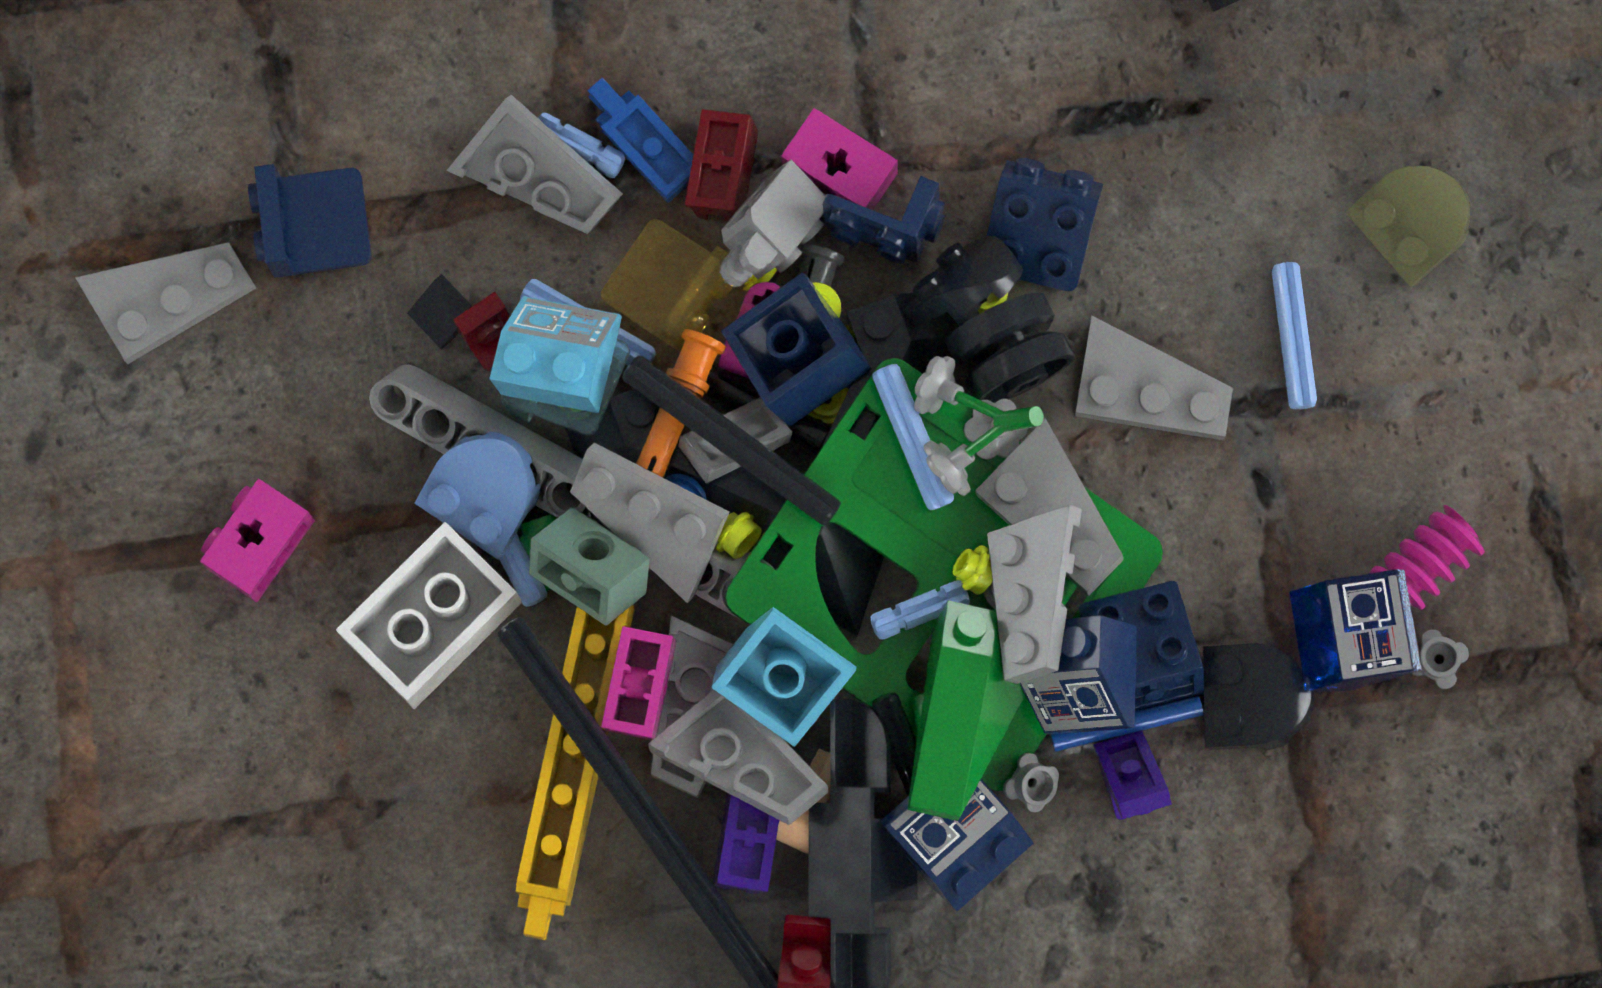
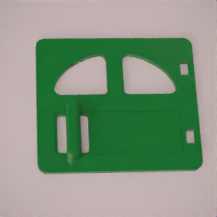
[725,358,1163,791]

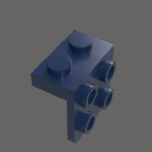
[987,158,1103,291]
[248,164,372,278]
[822,176,945,264]

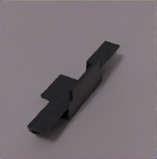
[809,699,918,988]

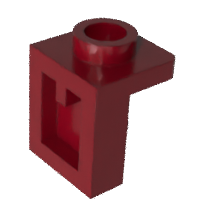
[453,292,510,371]
[777,914,831,988]

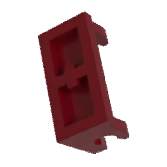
[685,109,759,222]

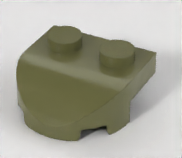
[1345,166,1470,287]

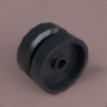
[945,292,1075,403]

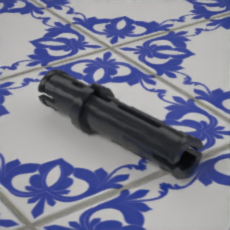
[704,365,832,454]

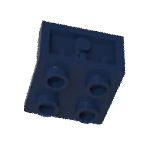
[1079,581,1204,711]

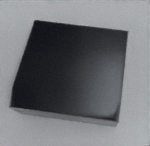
[407,274,472,350]

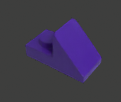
[1093,731,1172,820]

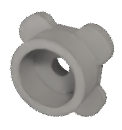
[1410,630,1469,689]
[1003,753,1059,812]

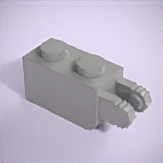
[719,159,825,287]

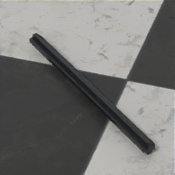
[498,617,778,988]

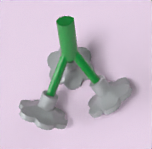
[914,356,1044,496]

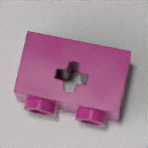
[781,108,898,210]
[200,478,315,603]
[601,626,677,740]

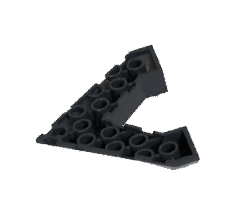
[565,292,956,637]

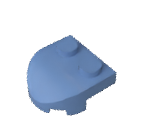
[415,432,540,559]

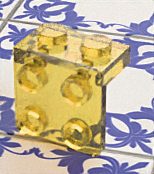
[601,219,733,352]

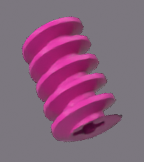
[1369,505,1485,612]

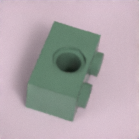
[529,507,650,626]

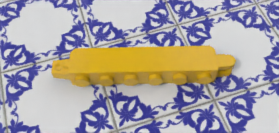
[516,605,635,940]

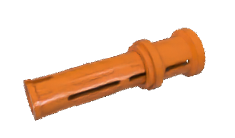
[636,329,726,477]

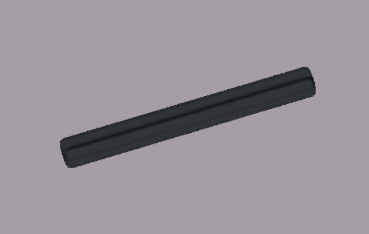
[622,356,841,525]

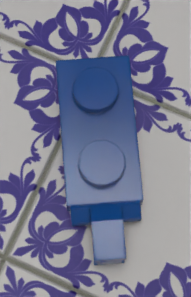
[587,78,694,203]

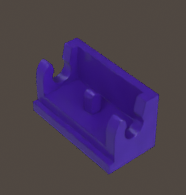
[712,793,779,894]

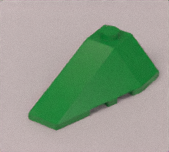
[907,600,1025,821]

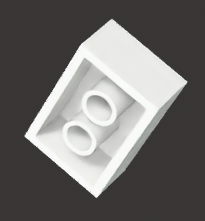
[336,522,522,709]

